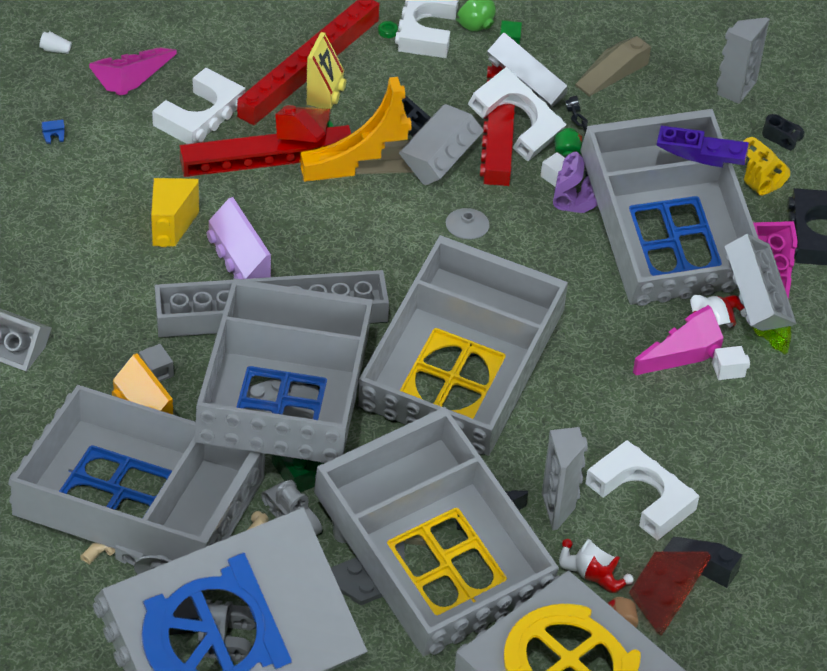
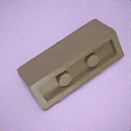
[355,141,414,174]

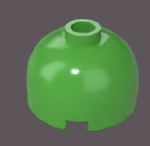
[456,0,496,31]

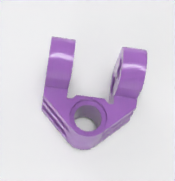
[553,152,598,213]

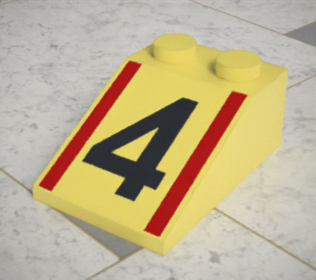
[307,32,346,109]

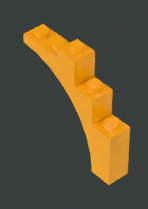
[300,77,411,181]

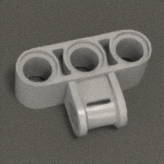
[261,480,322,535]

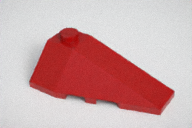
[275,105,331,142]

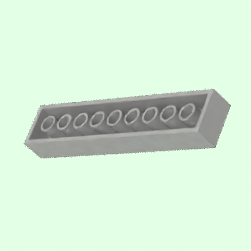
[155,270,389,337]

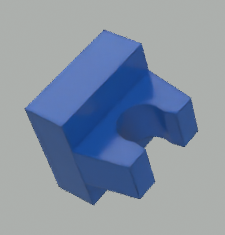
[41,120,64,144]

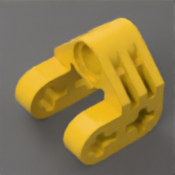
[743,137,791,195]

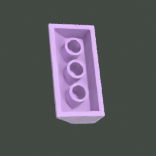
[207,197,271,279]

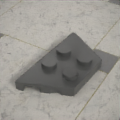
[331,541,405,605]

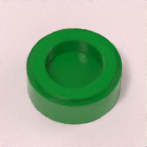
[378,21,398,38]

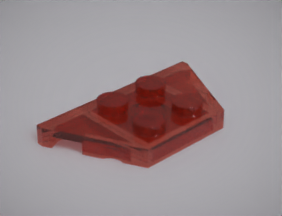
[629,552,711,635]

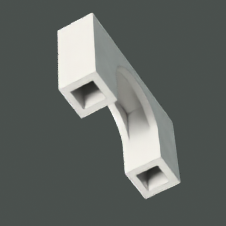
[395,0,459,58]
[468,67,566,161]
[152,68,245,144]
[586,440,699,541]

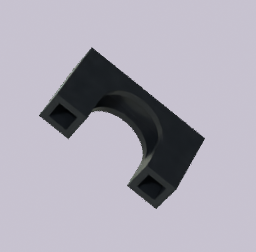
[787,188,827,265]

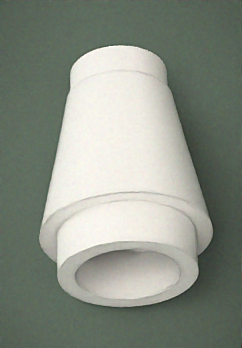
[39,31,72,54]

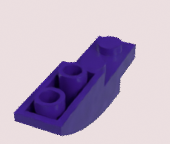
[657,126,749,168]

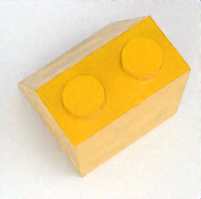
[151,178,199,247]

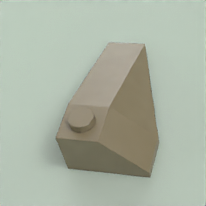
[575,36,651,97]

